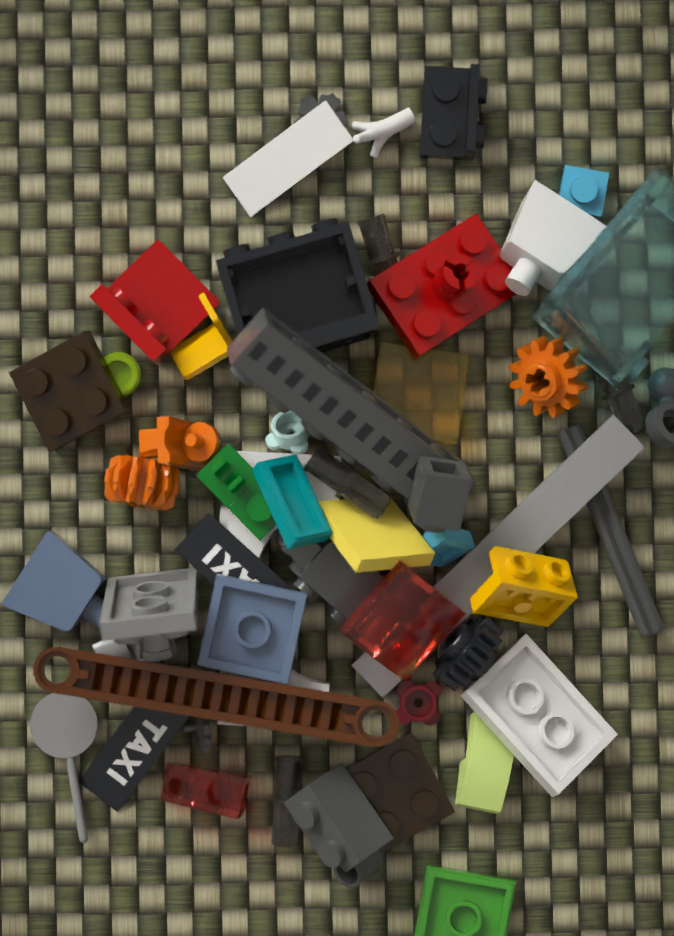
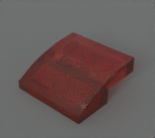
[339,560,466,681]

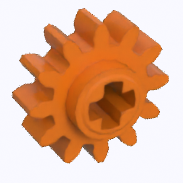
[508,336,588,418]

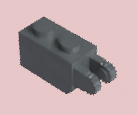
[274,529,400,633]

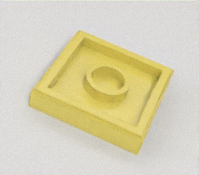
[318,496,435,573]

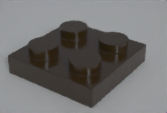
[9,330,130,452]
[346,732,455,853]

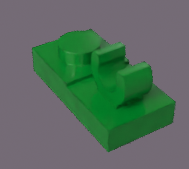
[196,443,276,541]

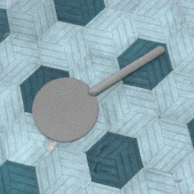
[30,693,98,843]

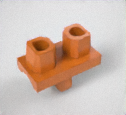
[139,416,221,471]

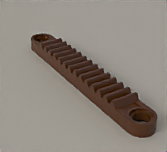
[33,647,399,747]

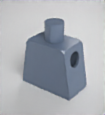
[1,531,107,633]

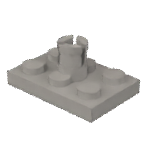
[100,567,199,662]

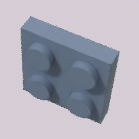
[197,574,308,685]

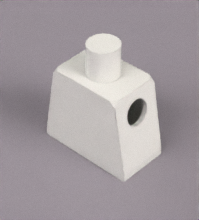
[499,180,608,296]

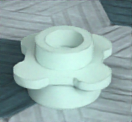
[265,410,310,454]

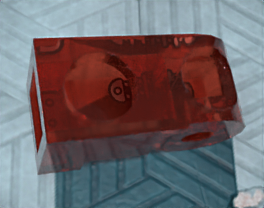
[160,762,252,819]

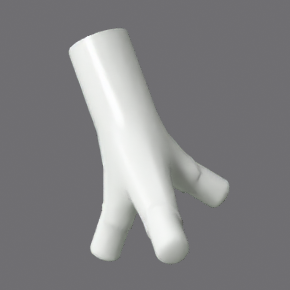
[351,108,416,158]

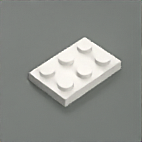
[460,634,618,797]

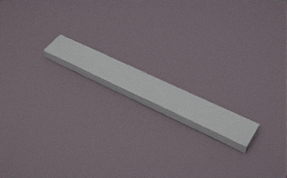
[351,414,645,698]

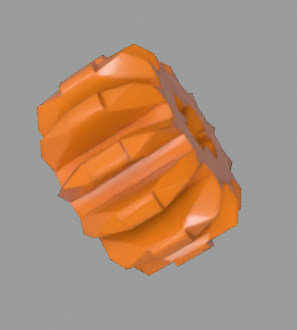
[104,455,181,512]

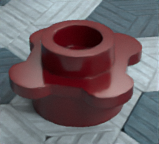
[396,680,441,726]

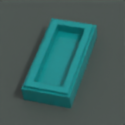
[252,454,333,550]

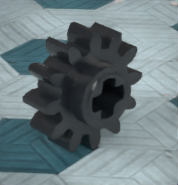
[433,615,504,691]

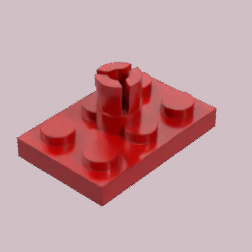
[367,213,518,360]

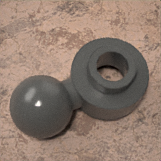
[645,367,674,449]

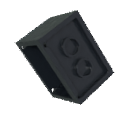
[215,218,380,353]

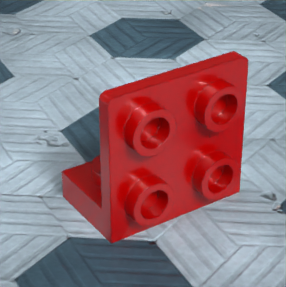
[89,241,220,366]

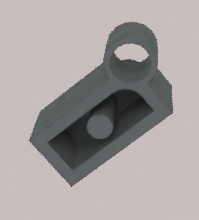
[284,762,394,888]

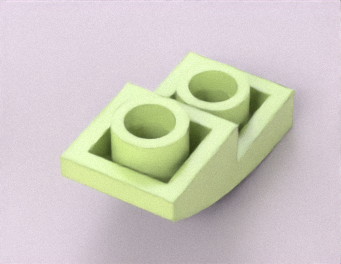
[455,712,514,814]

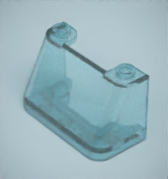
[532,166,674,387]

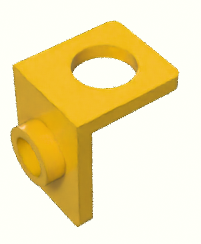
[170,293,233,380]

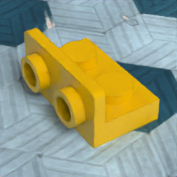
[470,546,578,627]

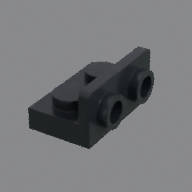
[419,63,488,161]

